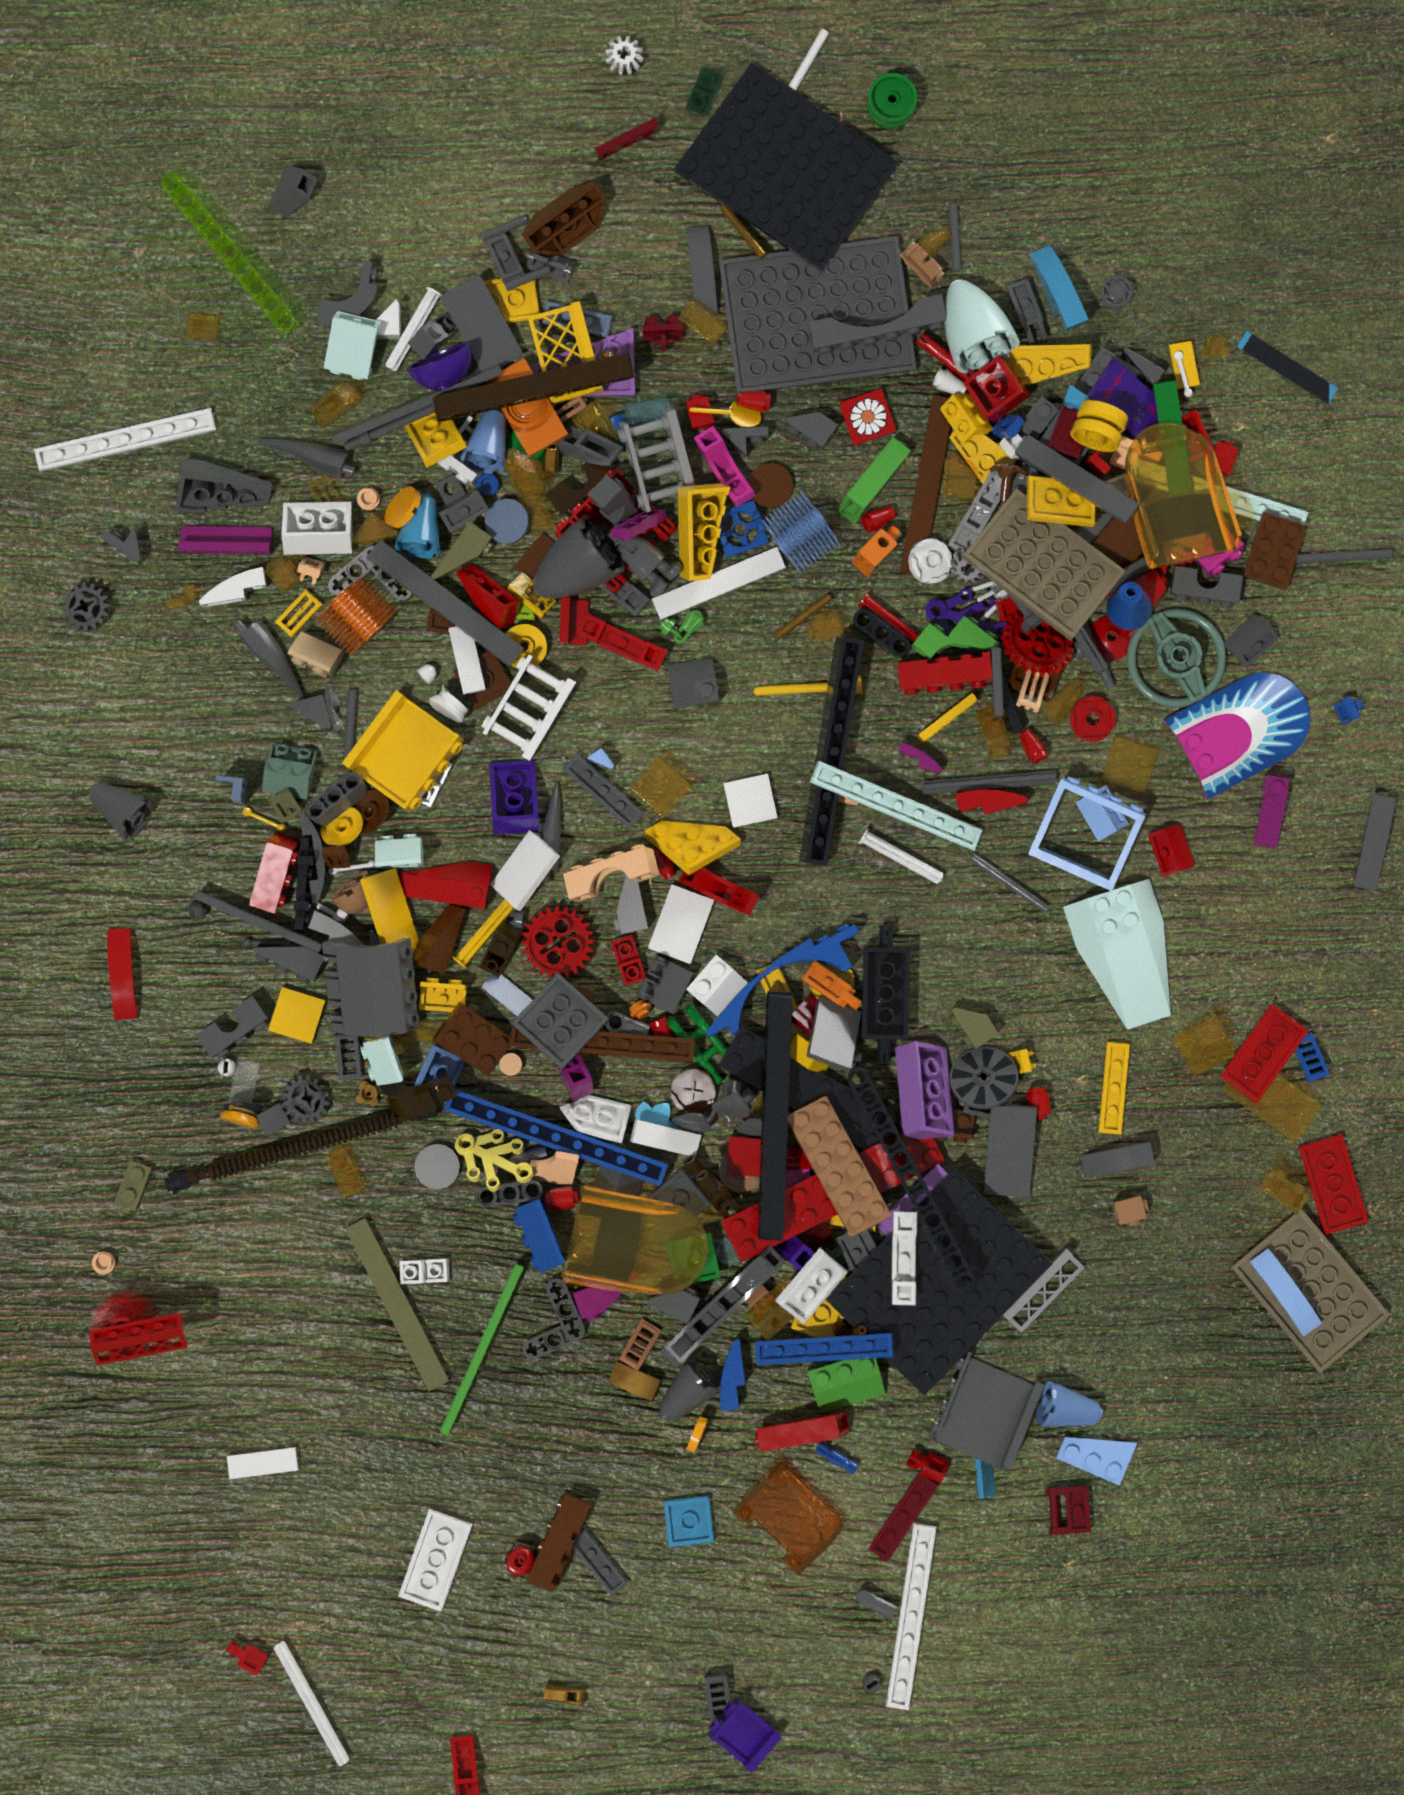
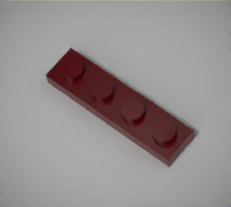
[868,1472,939,1562]

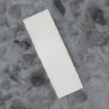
[199,567,268,608]

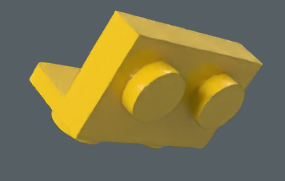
[940,394,993,443]
[419,978,467,1012]

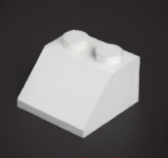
[686,955,748,1017]

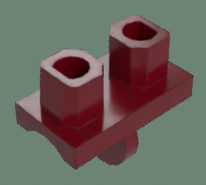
[642,315,684,352]

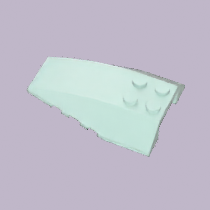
[1063,879,1171,1030]

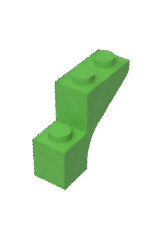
[910,616,1000,659]

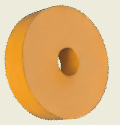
[686,1416,708,1453]

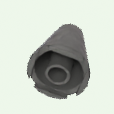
[89,782,153,840]
[659,1358,721,1422]

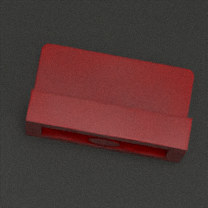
[1081,450,1111,479]
[559,597,589,646]
[1148,824,1195,877]

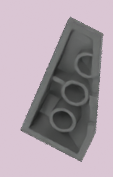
[175,458,272,513]

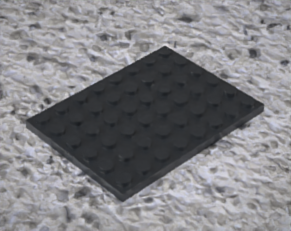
[674,62,899,272]
[825,1168,1052,1396]

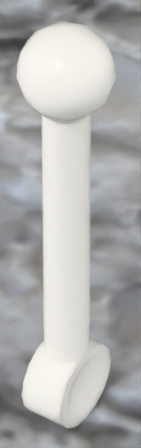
[1174,351,1193,397]
[329,860,375,875]

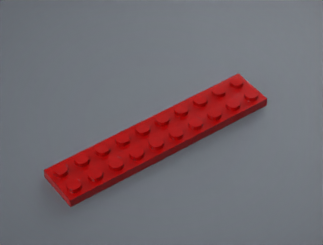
[720,1131,945,1262]

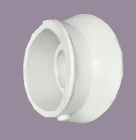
[429,685,468,722]

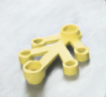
[455,1129,533,1192]

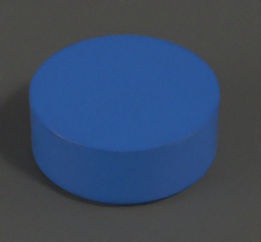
[476,474,499,497]

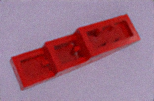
[450,1735,480,1795]

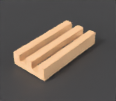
[1016,670,1049,713]

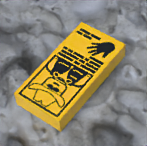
[507,572,557,618]

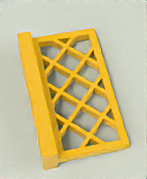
[528,301,604,405]

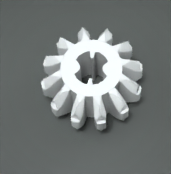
[605,36,643,75]

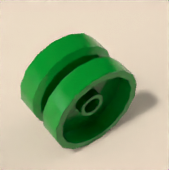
[867,73,917,130]

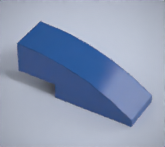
[720,1338,745,1411]

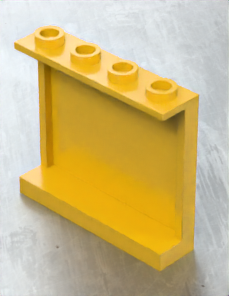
[342,690,464,813]

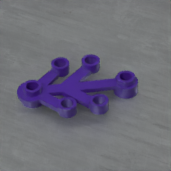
[925,589,1007,653]

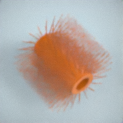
[315,574,397,656]

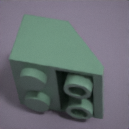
[262,743,317,800]

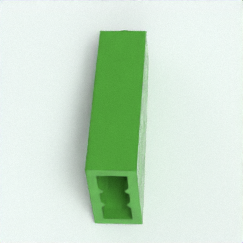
[837,437,911,525]

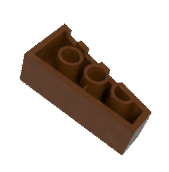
[526,1493,593,1593]

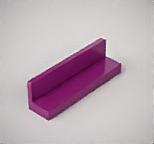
[178,526,272,555]

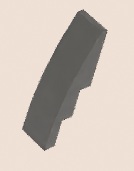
[1353,793,1396,891]

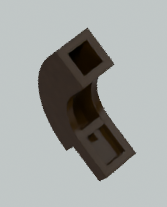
[380,1074,457,1117]

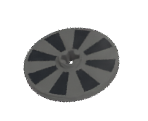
[950,1047,1018,1109]

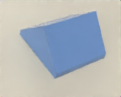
[414,1045,465,1087]

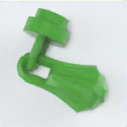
[658,610,704,643]

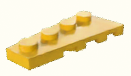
[1007,344,1092,386]

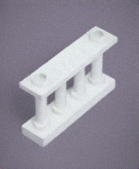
[481,655,576,761]

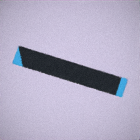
[1237,331,1338,404]

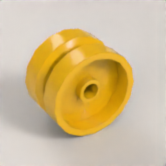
[1070,400,1128,452]

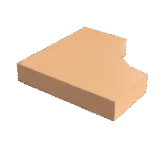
[527,1151,579,1186]

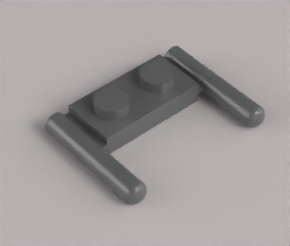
[480,216,552,291]

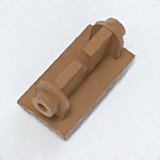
[899,241,945,287]

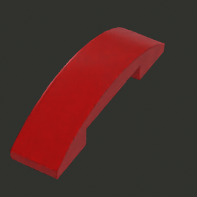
[576,613,668,671]
[107,928,138,1020]

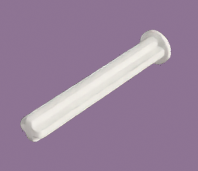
[385,287,441,371]
[858,828,944,884]

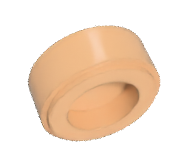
[499,1053,522,1076]

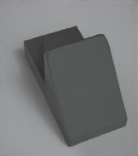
[723,427,768,458]
[100,528,143,565]

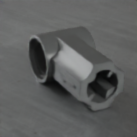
[605,1012,651,1035]

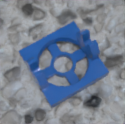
[719,500,769,559]

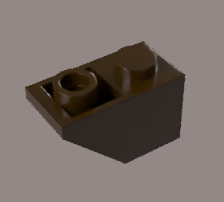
[479,920,523,977]

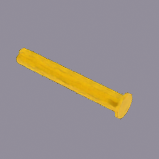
[452,899,514,969]

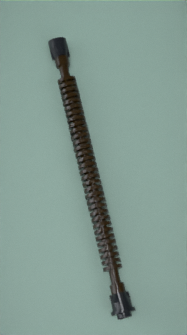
[165,1110,438,1195]

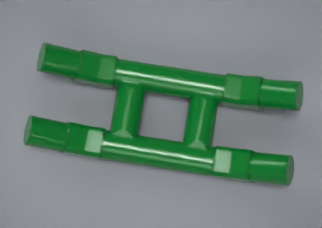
[667,1004,728,1085]

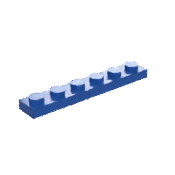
[755,1333,894,1366]

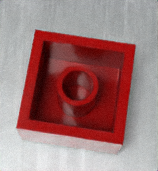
[962,356,1030,423]

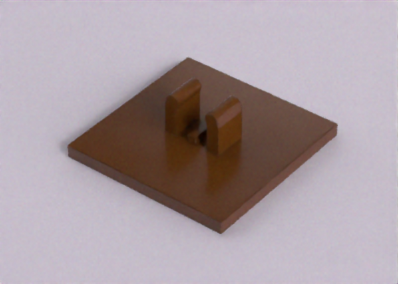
[513,533,554,581]

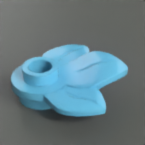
[635,1101,679,1129]

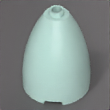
[945,279,1020,374]

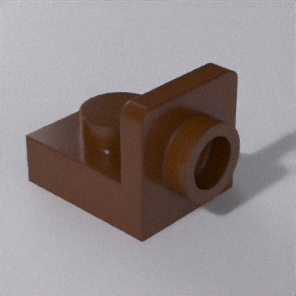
[321,845,352,869]
[952,1109,975,1143]

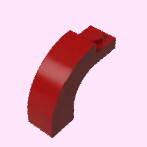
[679,867,759,916]

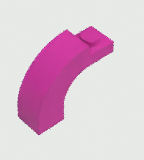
[694,426,756,507]

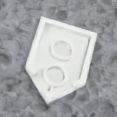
[560,1095,632,1143]

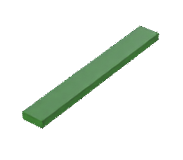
[440,1263,525,1436]

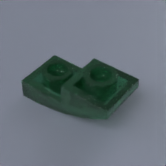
[685,66,723,117]

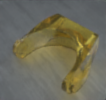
[391,1024,435,1055]

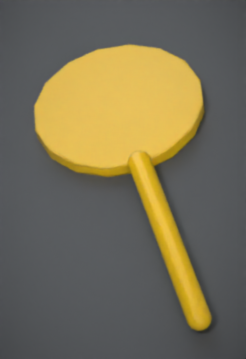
[690,401,761,428]

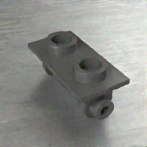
[525,251,575,284]

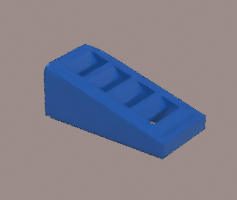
[1295,1032,1330,1083]

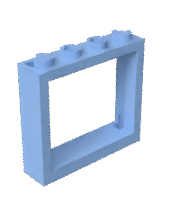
[1028,776,1147,891]

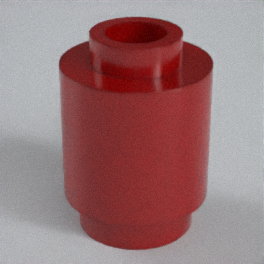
[1026,1087,1051,1120]
[545,1186,579,1211]

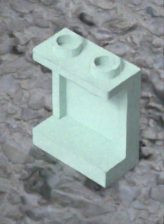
[324,311,381,380]

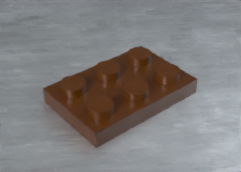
[1243,512,1306,591]
[433,1001,511,1076]

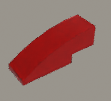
[954,789,1029,815]

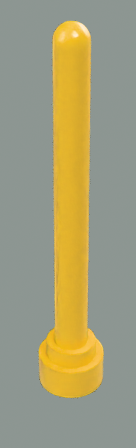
[753,676,862,696]

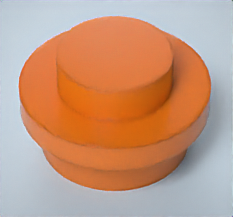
[629,999,651,1020]

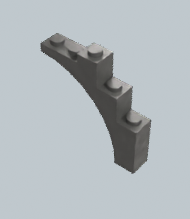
[660,1245,785,1368]

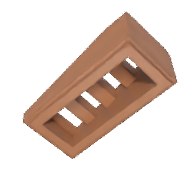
[619,1319,661,1370]

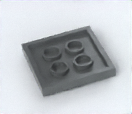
[511,973,609,1070]

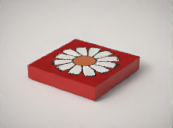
[839,388,896,447]

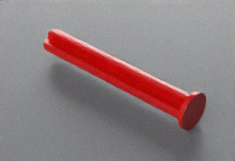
[857,592,919,645]

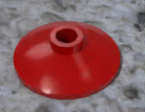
[1090,616,1131,661]

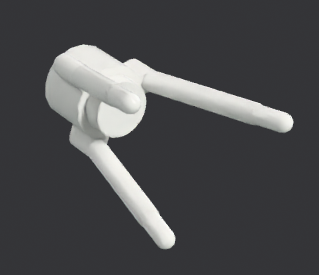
[961,581,1008,621]

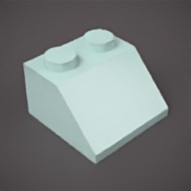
[375,834,424,870]
[360,1035,404,1086]

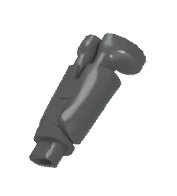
[606,523,683,598]

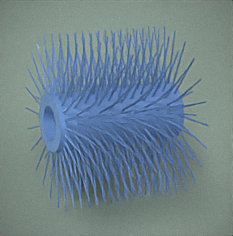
[762,491,840,574]

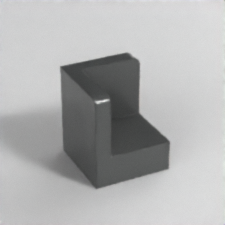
[256,1103,293,1136]

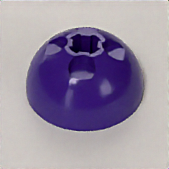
[407,343,472,390]

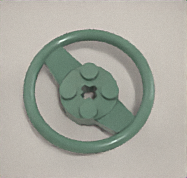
[1127,608,1226,708]

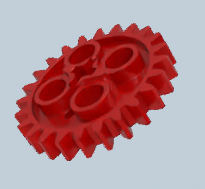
[1001,613,1074,677]
[521,905,595,979]

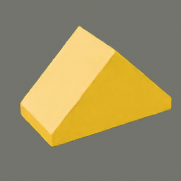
[790,1033,829,1074]

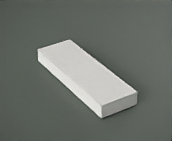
[448,627,486,695]
[630,1119,701,1156]
[227,1447,299,1479]

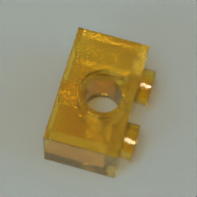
[744,1284,794,1341]

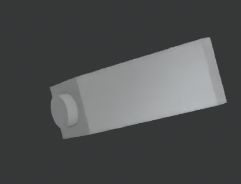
[613,875,648,935]

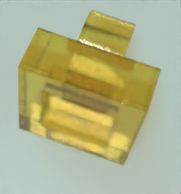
[1200,334,1231,359]

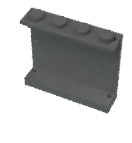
[930,1352,1045,1473]

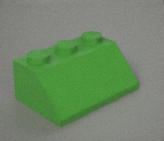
[807,1359,886,1414]

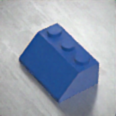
[513,1198,566,1273]

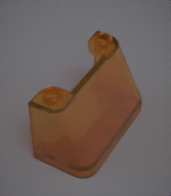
[732,1462,844,1575]

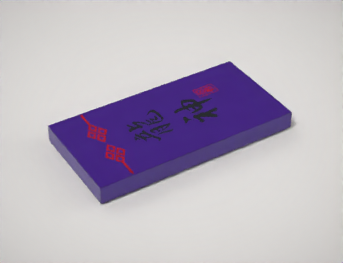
[1087,359,1159,447]

